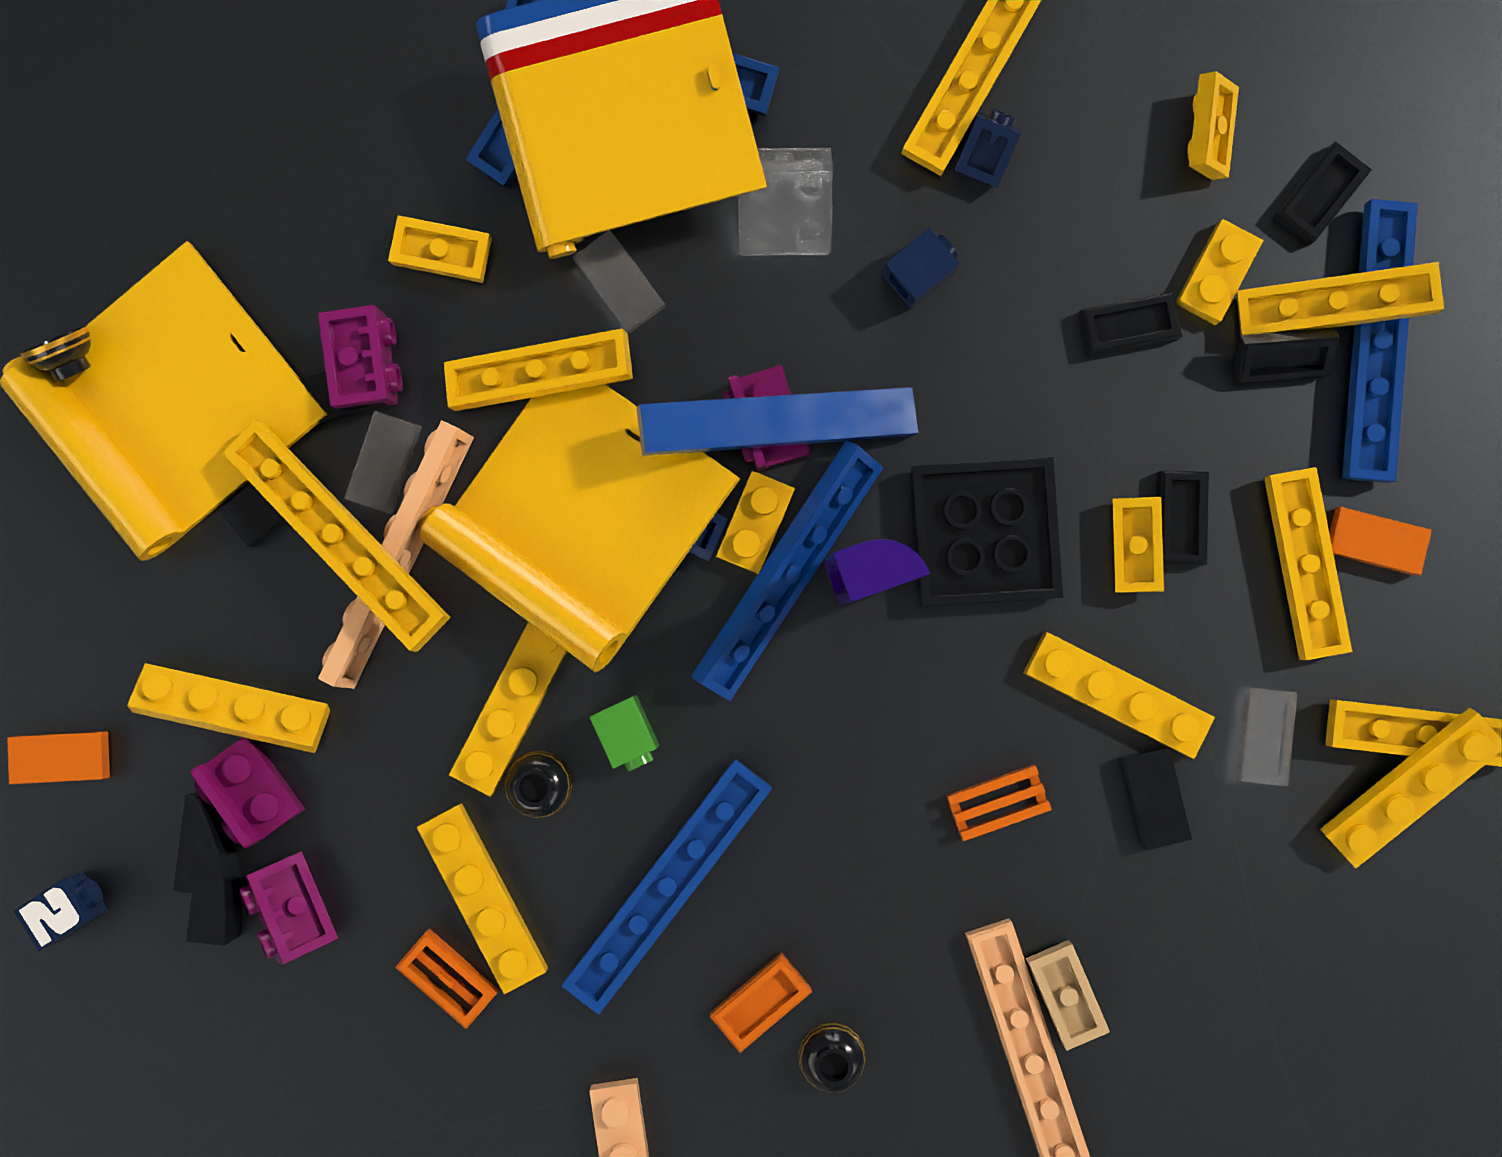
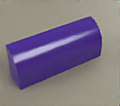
[823,539,930,605]

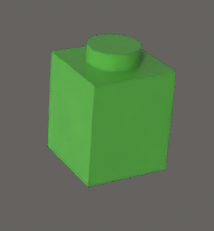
[589,695,659,771]

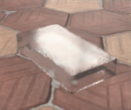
[573,230,666,334]
[344,411,422,514]
[1236,687,1297,786]

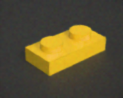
[1188,71,1239,180]
[388,215,492,283]
[1176,219,1264,325]
[716,471,795,574]
[1113,497,1164,593]

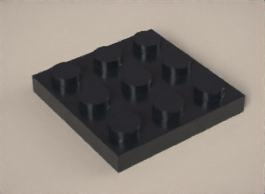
[911,457,1063,607]

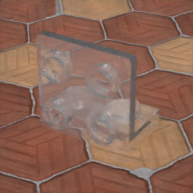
[738,148,833,256]

